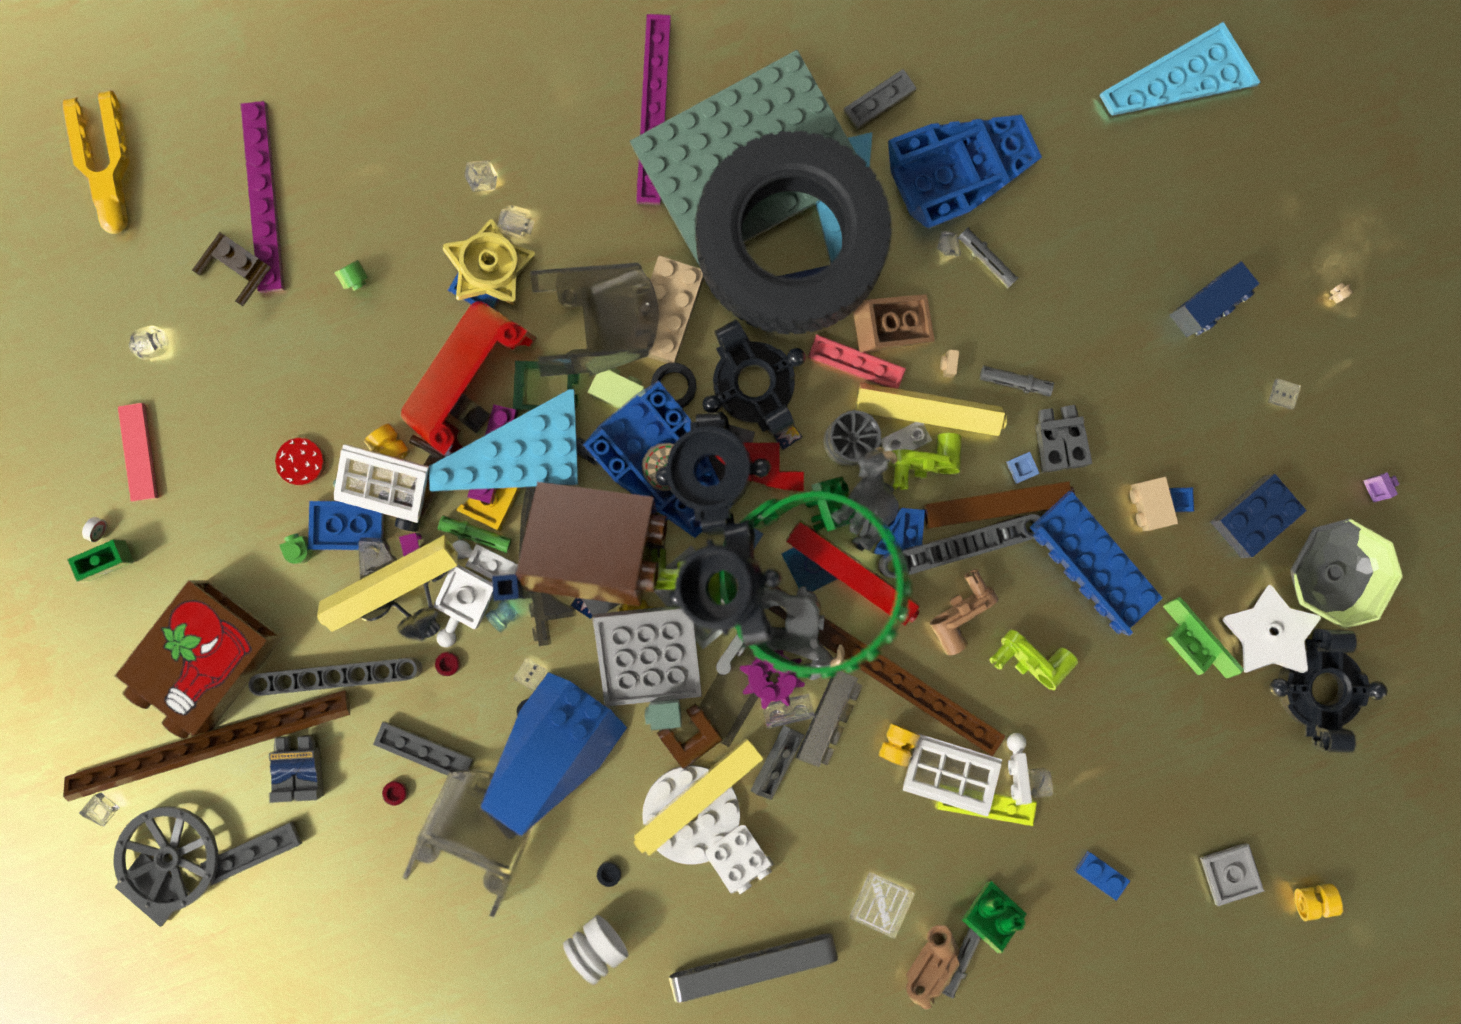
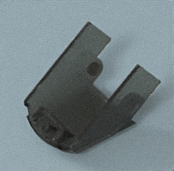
[530,263,659,377]
[403,769,535,918]

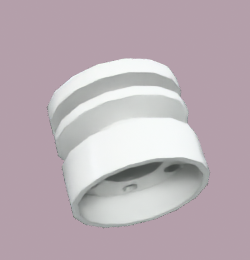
[563,915,629,985]

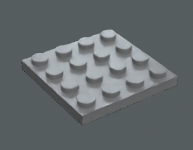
[593,606,702,707]

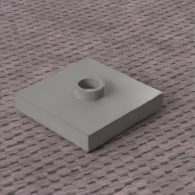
[1200,843,1264,906]

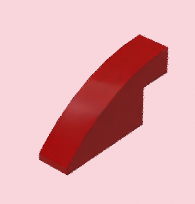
[715,442,804,491]

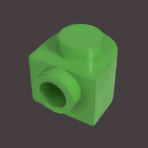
[334,260,368,290]
[279,533,313,564]

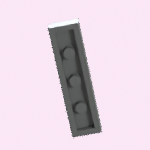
[373,721,474,782]
[200,821,302,885]

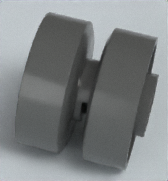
[823,410,881,466]

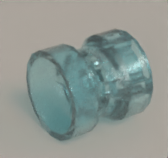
[486,600,520,633]

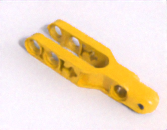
[63,90,130,234]

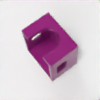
[399,533,422,556]

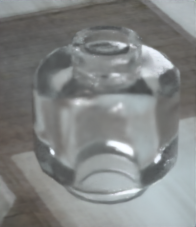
[497,205,534,240]
[129,326,169,360]

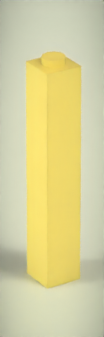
[856,383,1007,436]
[317,535,458,632]
[634,738,763,856]

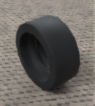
[651,362,697,408]

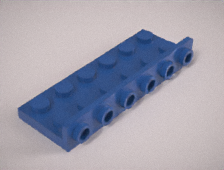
[1030,491,1162,636]

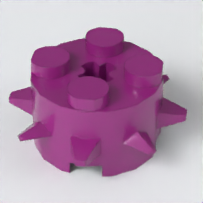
[740,650,805,709]

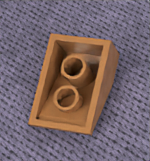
[853,294,935,353]

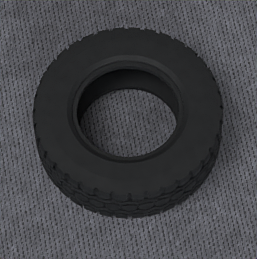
[695,130,892,334]

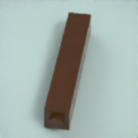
[922,481,1075,529]

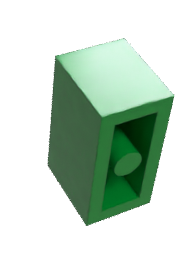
[67,540,134,582]

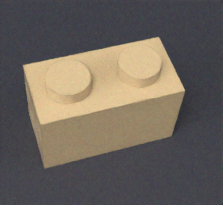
[1130,477,1178,531]

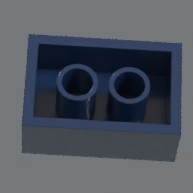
[1169,261,1260,337]
[1210,474,1307,558]

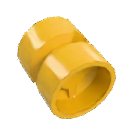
[364,423,410,460]
[878,723,920,767]
[1294,883,1342,921]

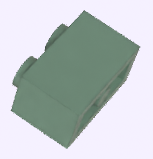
[645,699,682,730]

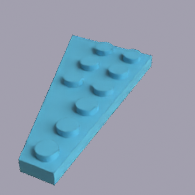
[1099,22,1260,116]

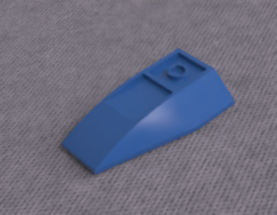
[583,381,731,538]

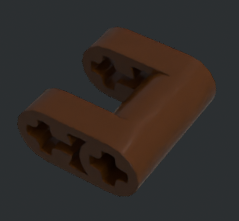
[657,703,723,769]

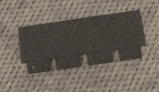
[795,671,863,767]

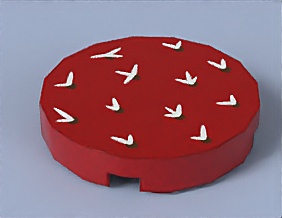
[275,437,325,486]

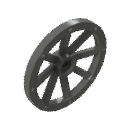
[113,806,219,912]

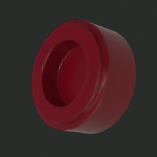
[435,652,461,676]
[382,780,408,806]

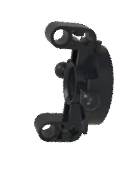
[702,319,806,438]
[655,412,771,535]
[1269,629,1388,753]

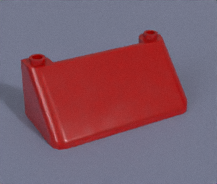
[401,301,537,456]

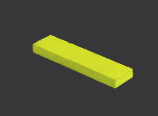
[936,784,1037,826]

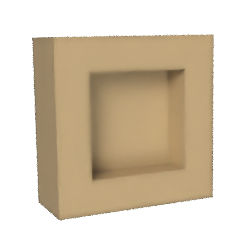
[940,350,959,378]

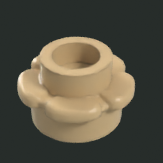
[1329,283,1353,304]

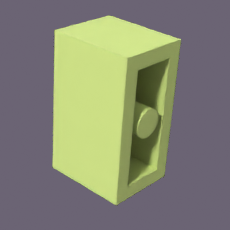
[588,365,645,409]

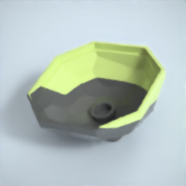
[1290,518,1403,629]

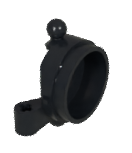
[669,520,782,646]

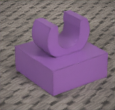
[1363,472,1399,503]

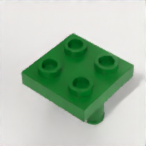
[805,476,857,532]
[962,881,1027,953]

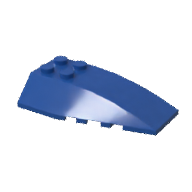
[888,115,1042,229]
[480,672,627,836]

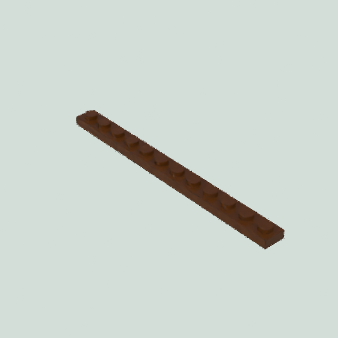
[768,587,1006,756]
[63,690,350,802]

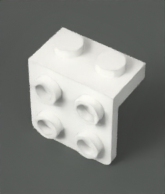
[705,825,774,894]

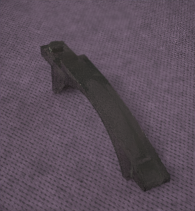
[519,487,577,646]

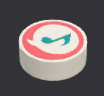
[82,517,106,542]

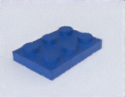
[308,501,384,550]

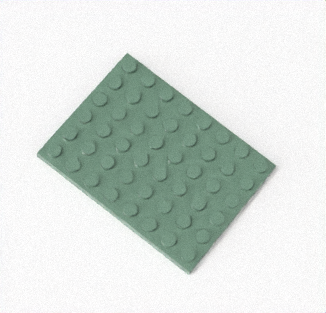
[630,50,857,267]

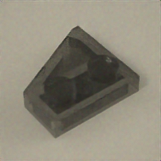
[358,537,397,580]

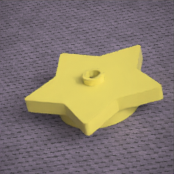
[443,219,535,305]

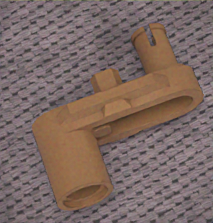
[930,569,999,655]
[906,925,960,1009]

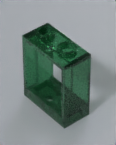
[513,361,580,412]

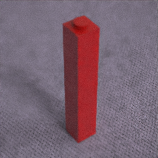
[786,519,920,626]

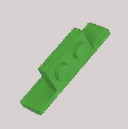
[1163,597,1244,678]

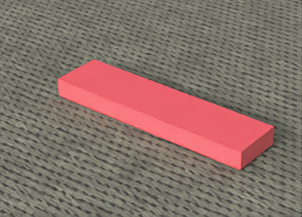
[808,335,906,389]
[118,403,158,502]

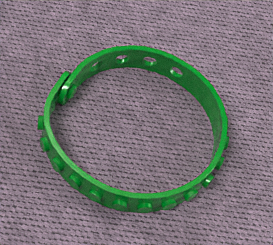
[719,491,913,678]

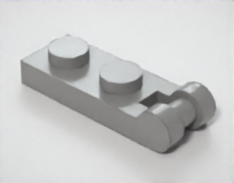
[716,634,746,675]

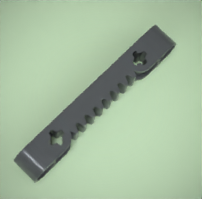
[878,514,1040,578]

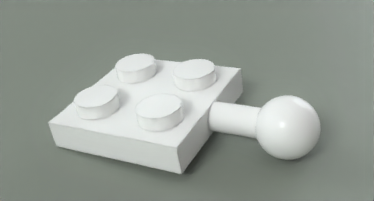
[433,565,493,647]

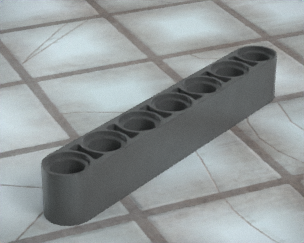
[248,657,422,696]
[669,933,838,1003]

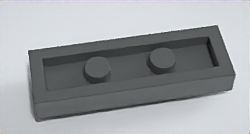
[844,69,917,130]
[750,725,805,800]

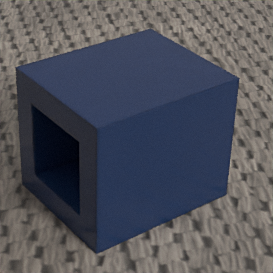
[492,574,523,601]

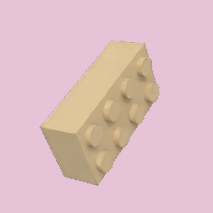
[628,255,704,363]

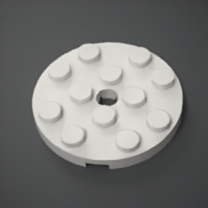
[643,765,740,864]

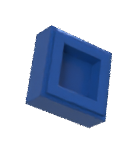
[1169,487,1194,512]

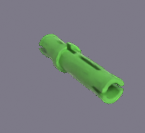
[438,515,512,553]

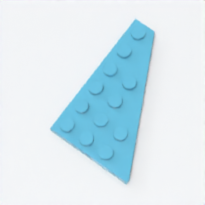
[429,389,578,491]

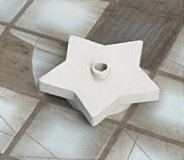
[1223,585,1321,673]

